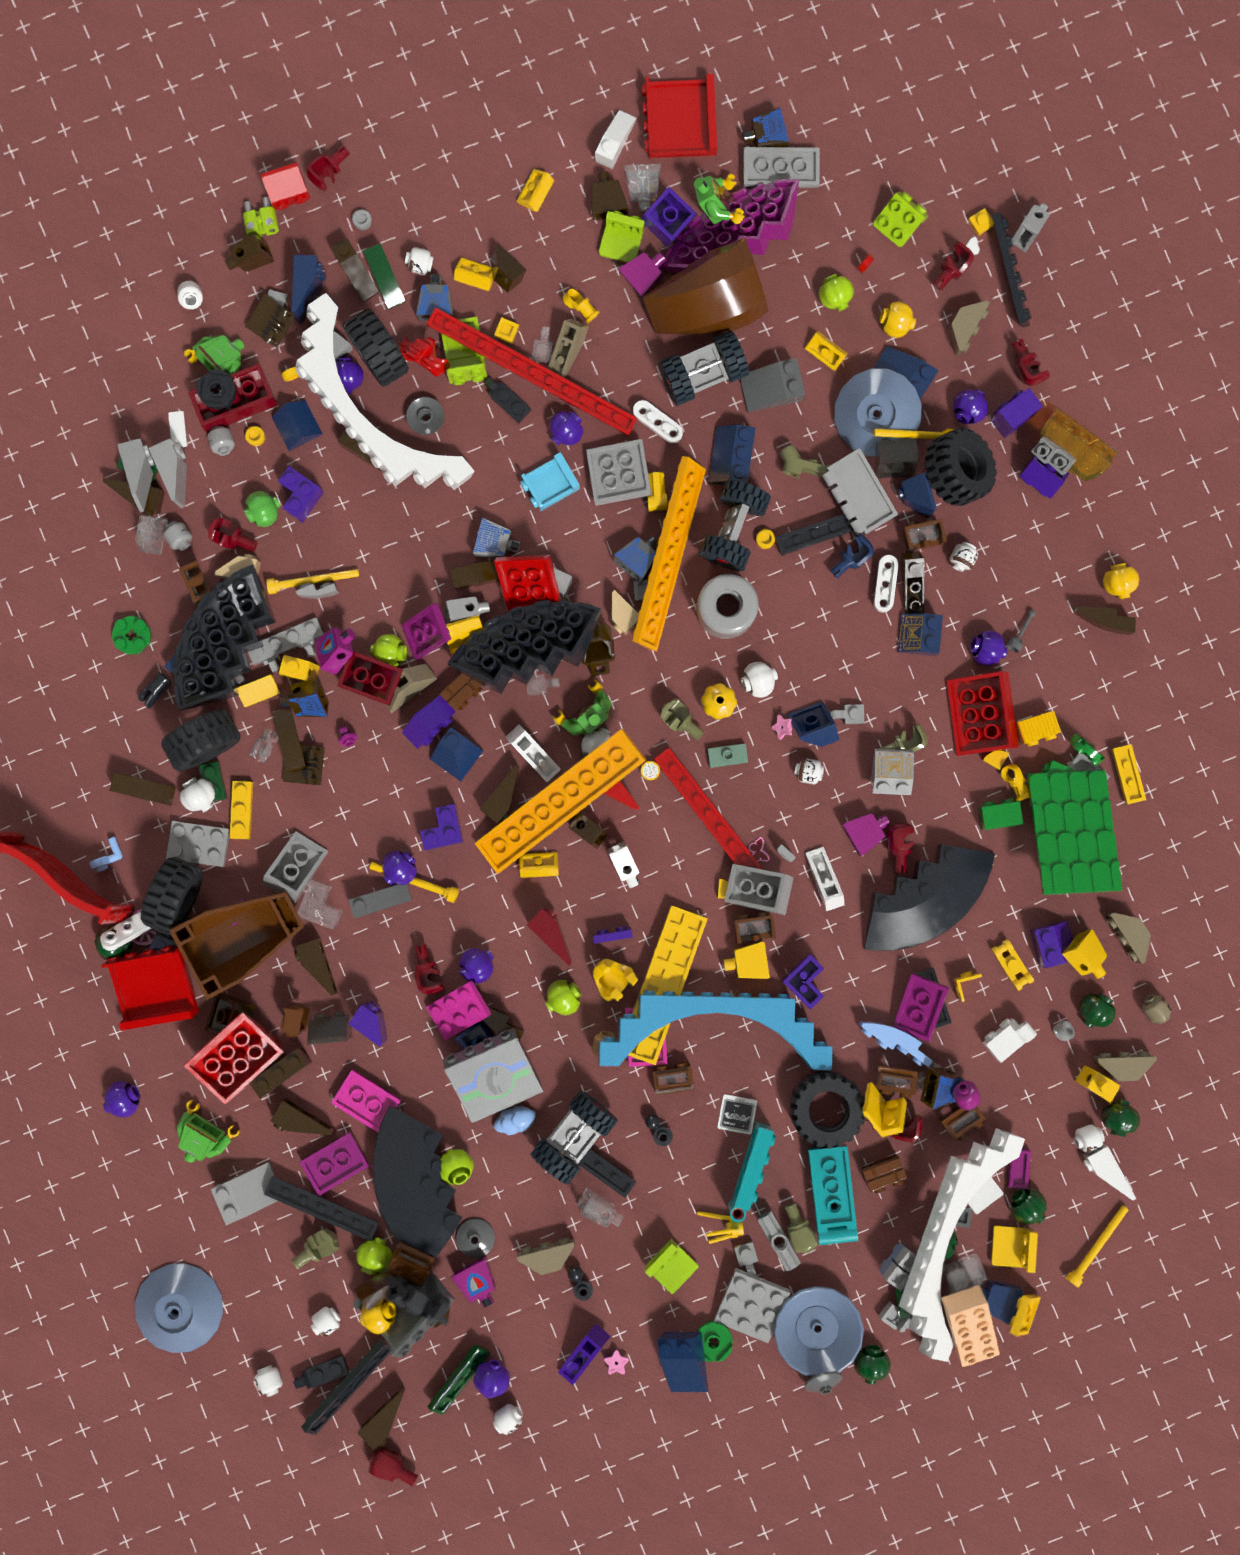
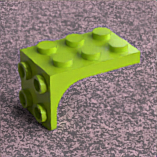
[442,317,488,385]

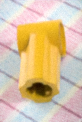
[647,472,668,511]

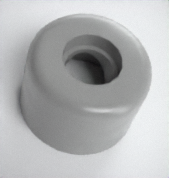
[696,574,759,639]

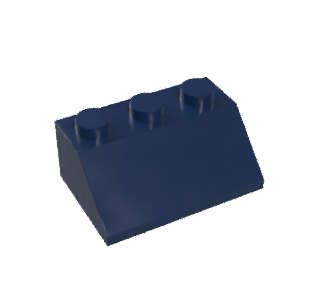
[709,425,756,485]

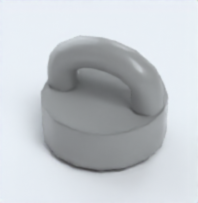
[1053,1021,1075,1041]

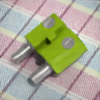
[243,197,279,237]

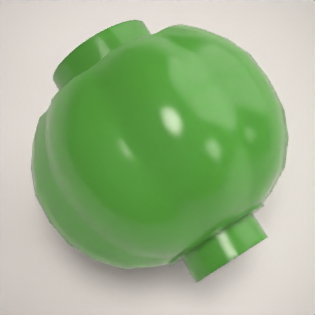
[243,491,281,527]

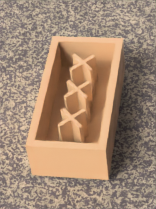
[942,1285,1000,1367]

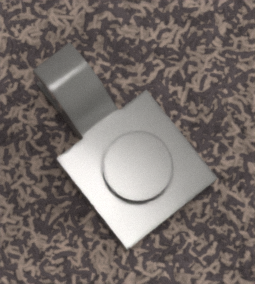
[830,704,864,724]
[734,1241,758,1276]

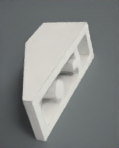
[595,110,636,169]
[505,725,561,782]
[806,847,844,911]
[1082,1144,1136,1200]

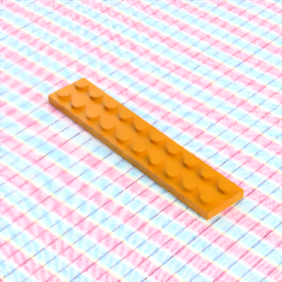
[632,456,706,651]
[474,729,646,874]

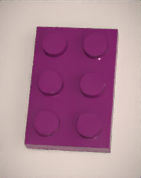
[401,603,451,660]
[893,973,949,1042]
[299,1132,370,1196]

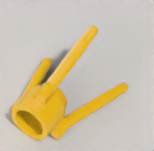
[697,1211,743,1244]

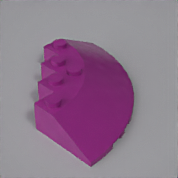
[661,179,799,273]

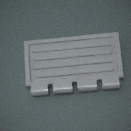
[822,448,898,535]

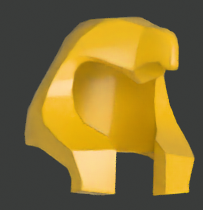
[593,959,638,1002]

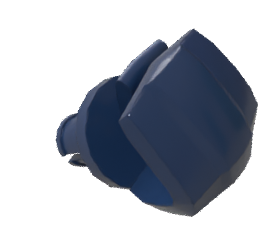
[829,533,874,579]

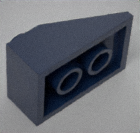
[292,255,326,324]
[873,346,939,400]
[657,1332,709,1392]

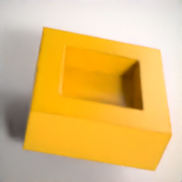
[968,208,995,236]
[494,317,519,344]

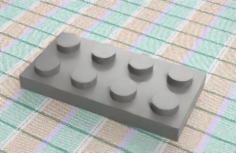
[743,147,820,188]

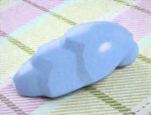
[493,1106,536,1135]

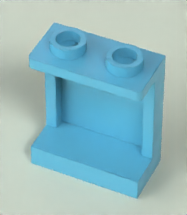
[520,452,580,511]

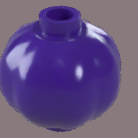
[336,358,364,395]
[953,389,988,424]
[549,411,583,446]
[970,631,1008,666]
[382,851,417,885]
[459,948,494,983]
[103,1081,141,1118]
[473,1360,510,1398]

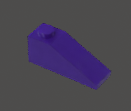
[558,1324,611,1385]

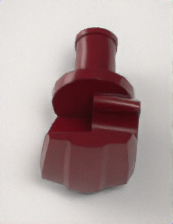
[307,145,350,191]
[933,241,974,291]
[1011,338,1050,386]
[208,518,258,552]
[887,823,915,873]
[414,944,444,994]
[872,1114,923,1142]
[368,1447,418,1487]

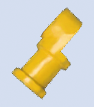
[563,289,600,324]
[1001,764,1030,802]

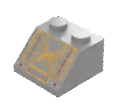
[870,749,914,795]

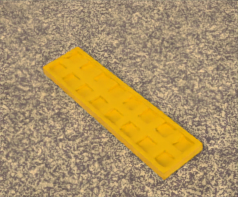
[628,905,707,1065]

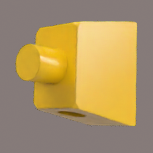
[279,655,320,682]
[1062,929,1107,979]
[723,941,770,979]
[1075,1065,1120,1102]

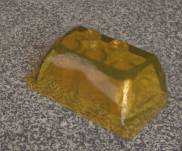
[1039,407,1119,481]

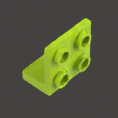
[644,1238,699,1294]

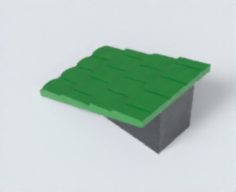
[1027,769,1123,895]

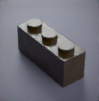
[249,1046,312,1099]

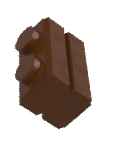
[439,673,483,711]
[860,1154,907,1193]

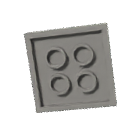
[586,439,652,506]
[714,1268,790,1343]

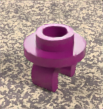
[338,726,357,747]

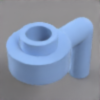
[89,837,123,872]

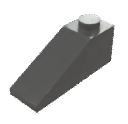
[348,884,412,918]

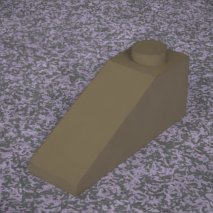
[548,319,589,378]

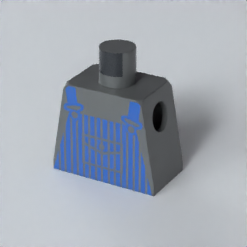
[416,275,454,321]
[613,536,658,584]

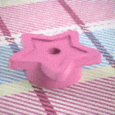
[772,715,792,740]
[604,1349,629,1374]

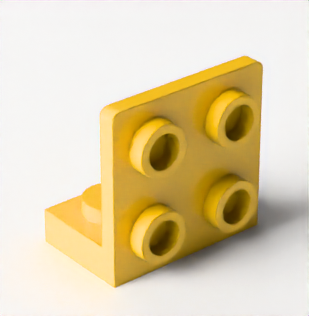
[446,615,483,657]
[863,1082,907,1137]
[991,1225,1038,1273]

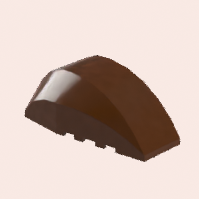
[643,238,768,334]
[169,892,304,1000]

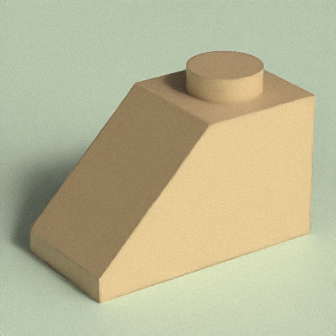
[215,554,261,579]
[612,590,638,636]

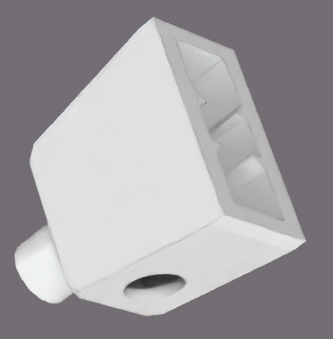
[607,841,640,888]

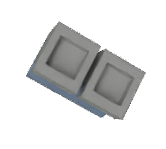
[879,1243,916,1291]

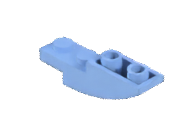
[859,1021,933,1067]

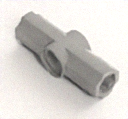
[757,1211,801,1271]

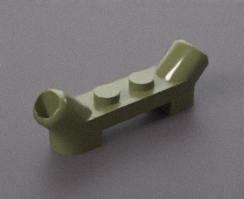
[780,445,831,479]

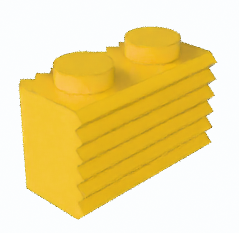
[1016,711,1061,747]

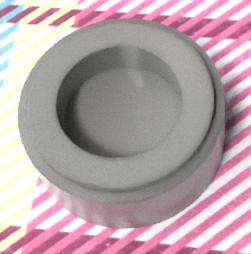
[352,209,372,230]

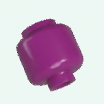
[953,1080,981,1110]

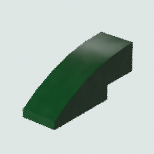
[363,243,405,310]

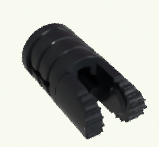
[138,672,172,709]

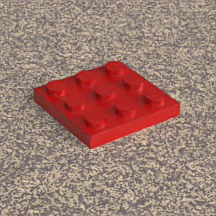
[494,555,562,611]

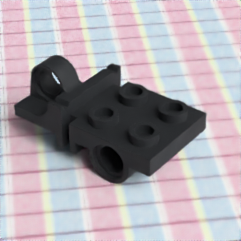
[385,1274,450,1326]

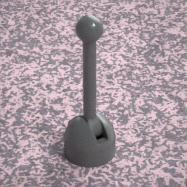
[1006,610,1036,653]

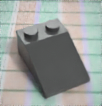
[740,358,805,413]

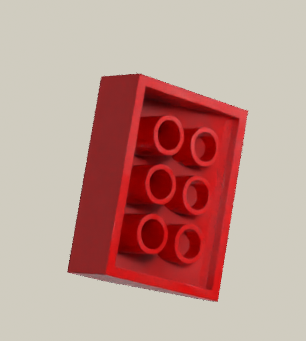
[946,671,1019,756]
[184,1011,283,1105]

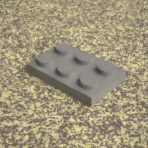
[166,821,230,867]

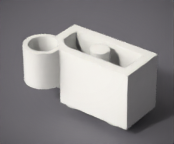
[982,1018,1037,1063]

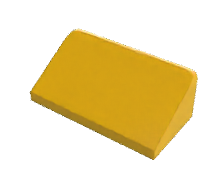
[516,169,554,212]
[454,258,493,291]
[805,331,848,371]
[237,675,281,707]
[519,852,559,878]

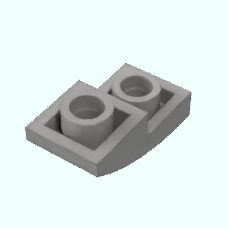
[1031,437,1077,475]
[296,582,340,599]

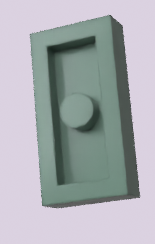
[707,744,748,768]

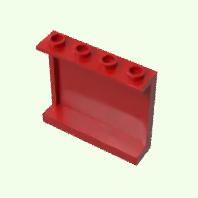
[642,74,717,158]
[101,945,199,1031]

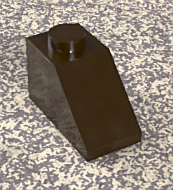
[491,245,527,293]

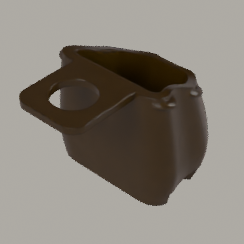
[581,621,616,676]

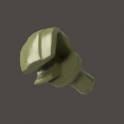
[660,698,705,741]
[878,723,927,752]
[785,1203,818,1253]
[292,1228,340,1269]

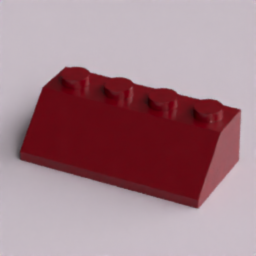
[188,364,278,433]

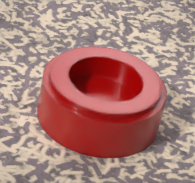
[857,254,874,273]

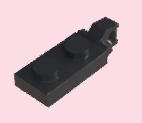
[484,377,532,424]
[293,1354,349,1389]

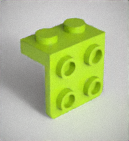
[874,191,929,247]
[599,211,645,263]

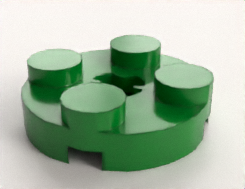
[112,616,152,655]
[1069,733,1105,766]
[696,1320,733,1362]

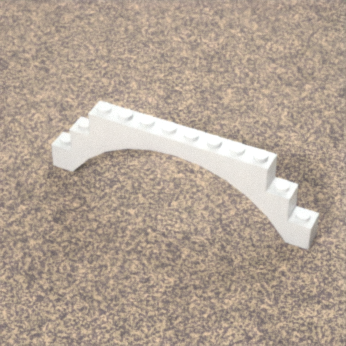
[295,293,474,490]
[899,1128,1025,1362]

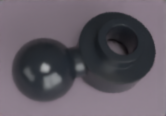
[645,1113,673,1146]
[568,1265,593,1301]

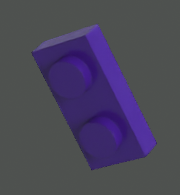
[593,926,632,944]

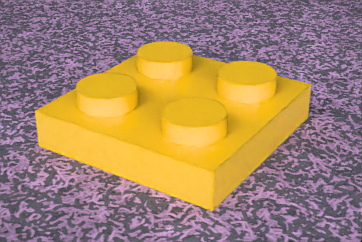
[1010,1294,1041,1336]

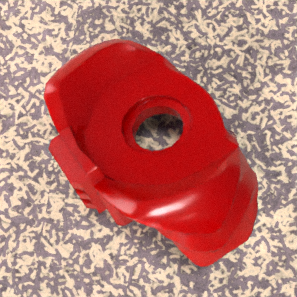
[398,336,451,377]

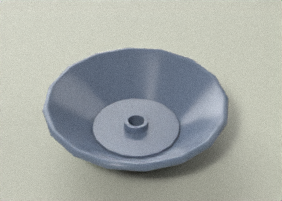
[834,369,922,457]
[135,1263,223,1353]
[774,1286,864,1376]

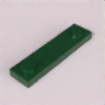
[427,1344,491,1415]

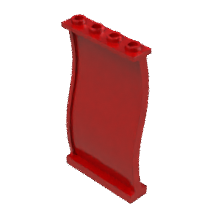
[0,832,134,924]

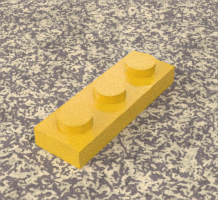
[1111,744,1146,805]
[230,781,253,839]

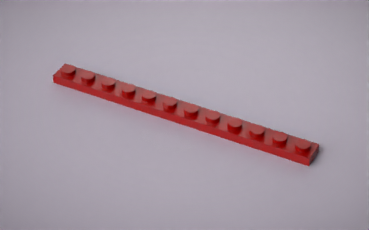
[426,307,637,436]

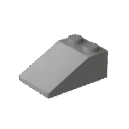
[117,438,154,512]
[148,439,187,508]
[262,831,328,904]
[724,864,794,915]
[211,1162,277,1225]

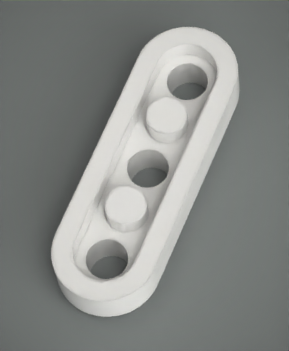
[633,400,683,443]
[873,555,898,613]
[100,912,152,951]

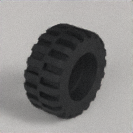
[343,309,409,386]
[924,428,997,506]
[161,709,241,771]
[140,857,203,935]
[789,1071,865,1149]

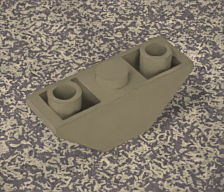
[948,301,990,357]
[385,664,437,713]
[1105,912,1151,964]
[1093,1051,1157,1081]
[517,1237,575,1275]

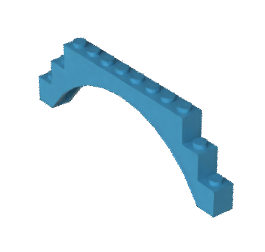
[598,991,832,1070]

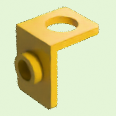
[953,971,982,1002]

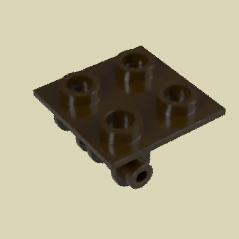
[245,294,295,348]
[282,745,325,785]

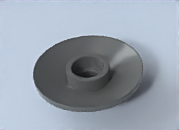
[406,397,445,435]
[456,1218,495,1258]
[804,1371,842,1395]

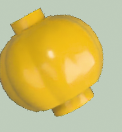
[879,301,916,338]
[1103,563,1140,599]
[701,683,737,720]
[360,1298,397,1334]

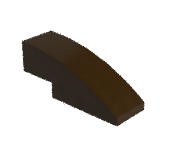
[450,560,499,590]
[1074,606,1136,635]
[272,708,306,772]
[109,772,176,806]
[483,1004,525,1042]
[354,1271,414,1310]

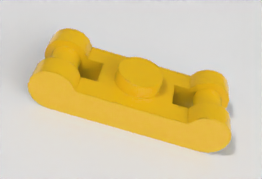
[991,939,1034,991]

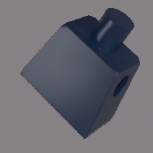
[980,1280,1024,1325]

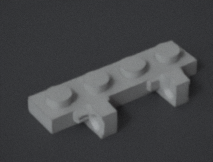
[248,618,324,673]

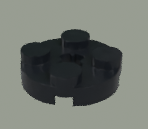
[197,370,237,410]

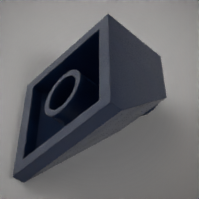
[897,472,937,518]
[787,701,839,747]
[430,727,483,781]

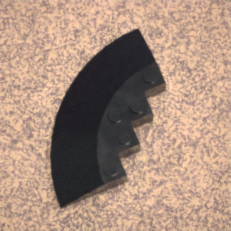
[173,564,276,711]
[447,600,601,694]
[864,844,995,951]
[372,1105,462,1266]

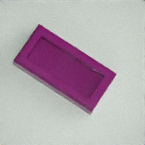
[1007,1149,1031,1190]

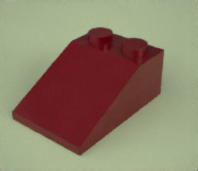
[337,651,403,706]
[527,907,572,966]

